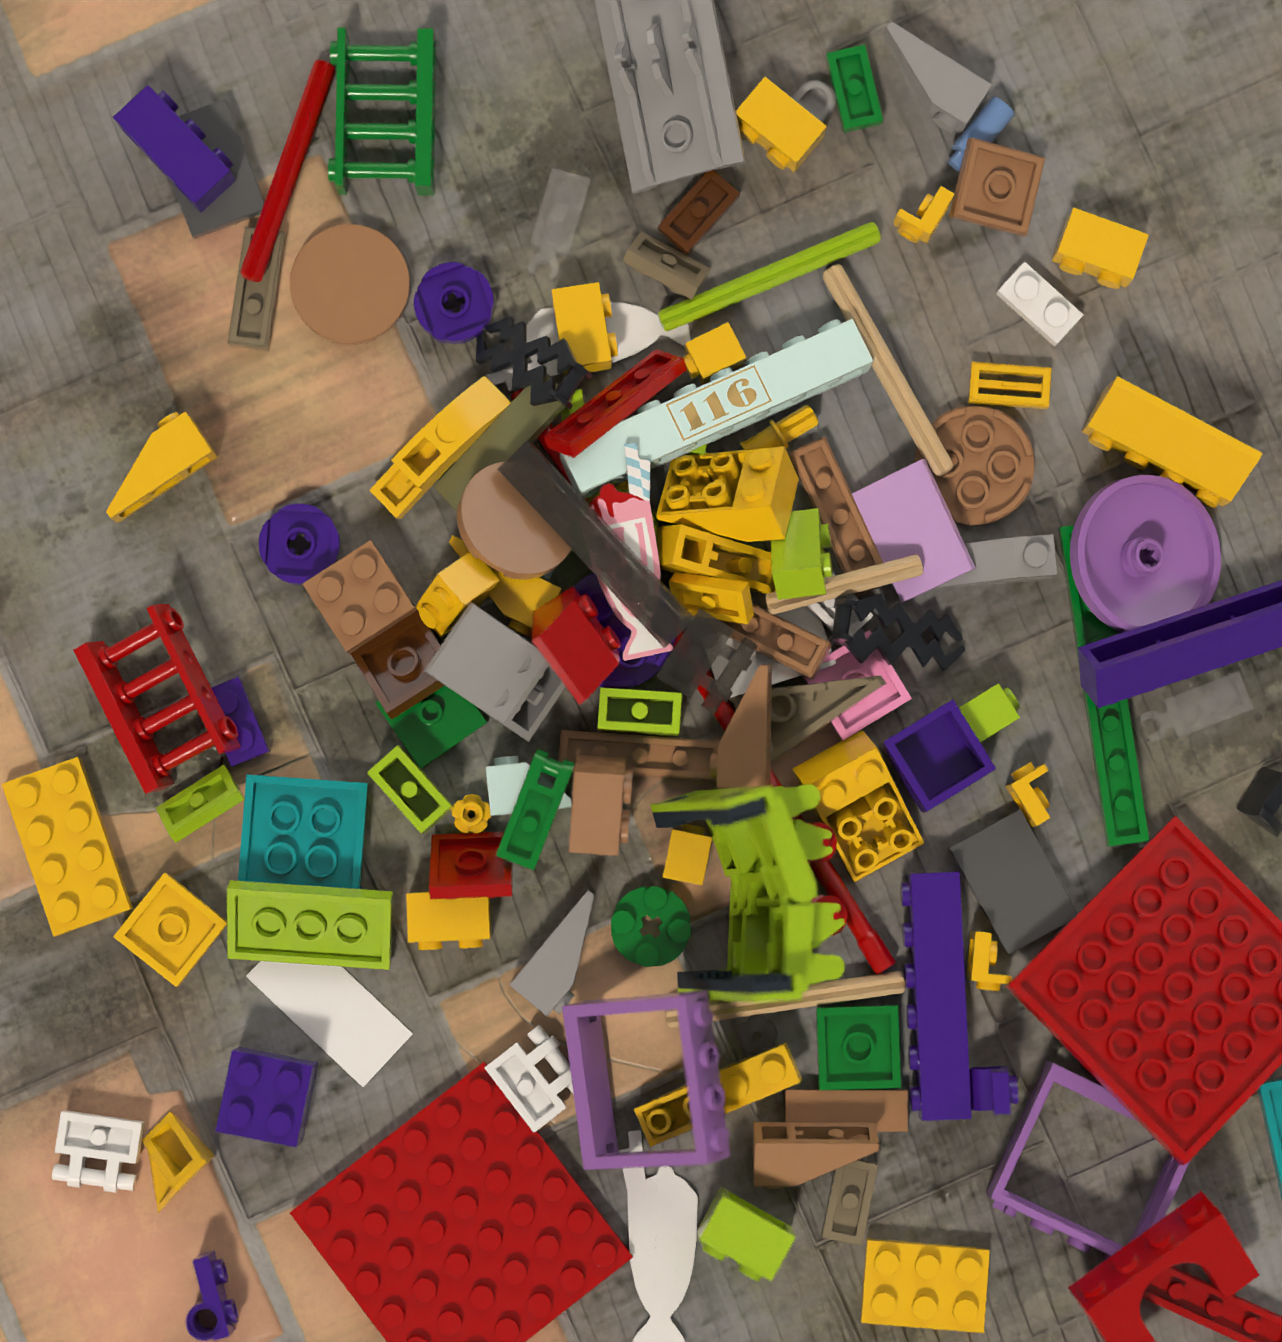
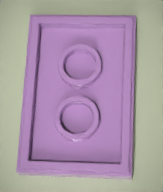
[852,459,976,603]

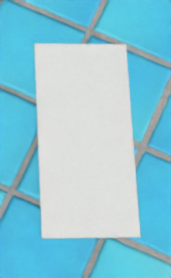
[246,961,413,1087]

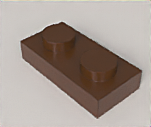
[658,170,740,256]

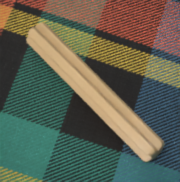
[765,554,923,614]

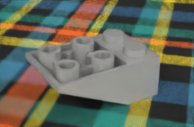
[424,602,566,742]

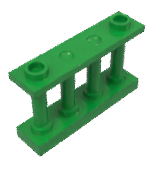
[328,27,436,196]

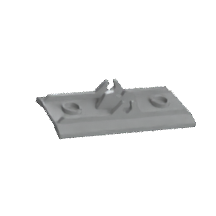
[595,0,746,194]

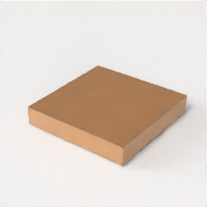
[949,138,1045,237]

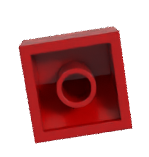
[532,586,621,704]

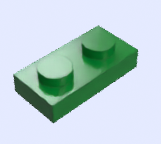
[825,44,883,133]

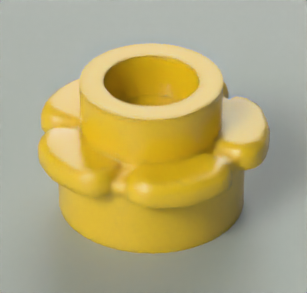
[452,794,491,834]

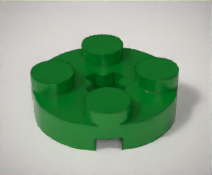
[611,886,691,967]

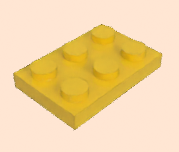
[860,1238,990,1333]

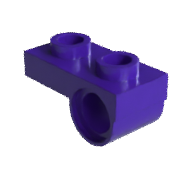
[969,1066,1018,1115]
[186,1250,239,1341]

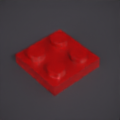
[429,832,513,900]

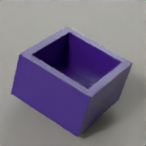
[880,700,996,813]
[215,1047,318,1147]

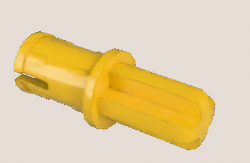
[740,405,818,450]

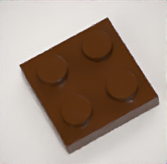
[351,610,445,720]

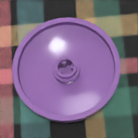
[1070,475,1221,633]

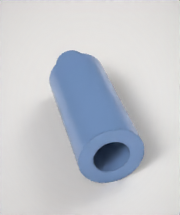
[948,97,1014,172]

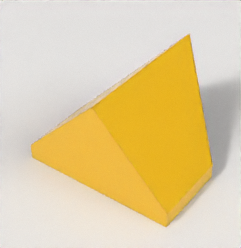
[142,1111,216,1213]

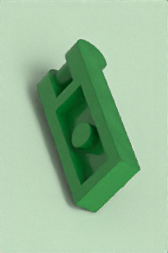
[496,749,576,871]

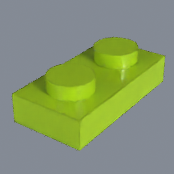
[156,765,245,843]

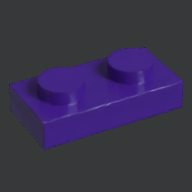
[212,677,271,767]

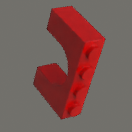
[1068,1191,1260,1342]

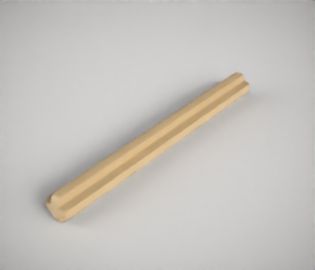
[823,264,953,477]
[665,971,905,1028]

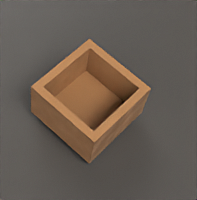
[303,540,417,655]
[569,754,633,856]

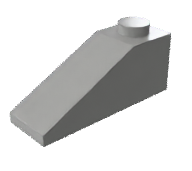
[883,21,992,134]
[936,534,1057,588]
[510,890,595,1016]

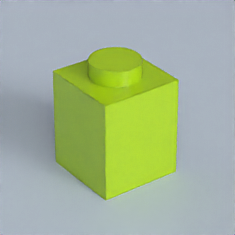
[958,683,1020,742]

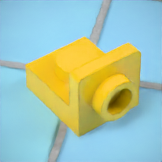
[893,186,955,244]
[1005,762,1050,827]
[966,931,1012,991]

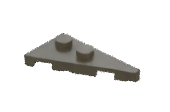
[729,675,886,762]

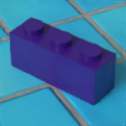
[113,85,236,213]

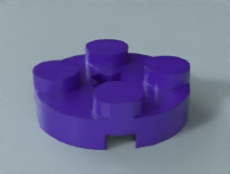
[414,262,494,344]
[259,504,341,585]

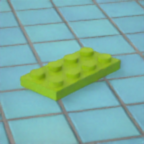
[227,880,393,970]

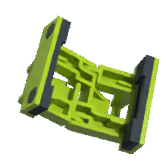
[651,784,847,1003]

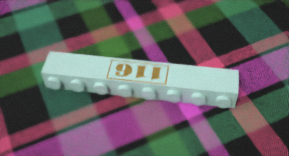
[559,319,873,501]

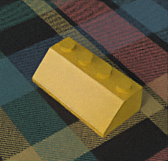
[1082,376,1263,508]

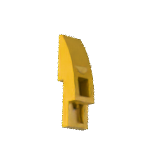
[369,376,511,519]
[634,1042,803,1147]

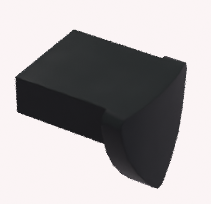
[1236,767,1282,837]

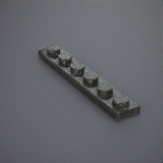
[498,440,695,648]

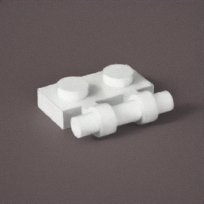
[484,1024,574,1133]
[52,1110,145,1193]

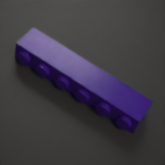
[1078,580,1282,708]
[900,872,972,1121]

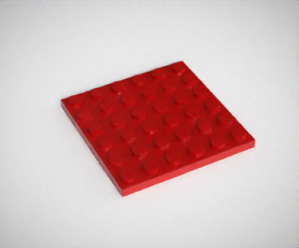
[1006,816,1282,1165]
[290,1061,633,1342]

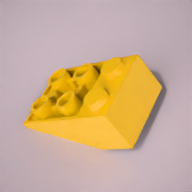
[656,446,799,542]
[792,730,924,882]

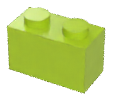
[771,508,833,600]
[598,688,682,736]
[367,745,454,834]

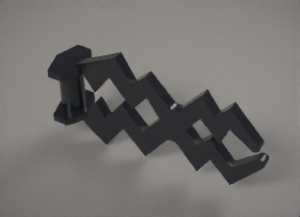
[476,316,593,409]
[829,593,965,671]

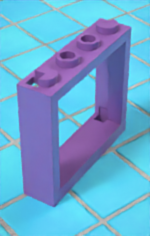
[562,990,730,1170]
[986,1060,1190,1261]

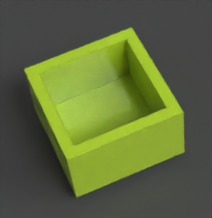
[697,1186,796,1282]

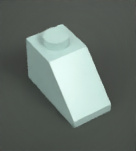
[486,756,572,816]

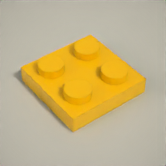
[113,873,227,987]

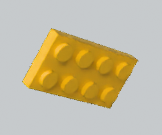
[1,757,133,937]

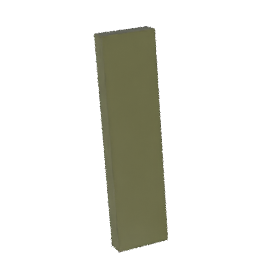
[433,372,573,512]

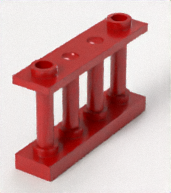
[73,604,241,794]

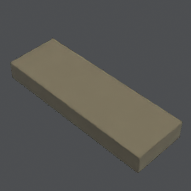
[227,226,286,351]

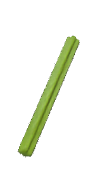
[658,222,881,331]

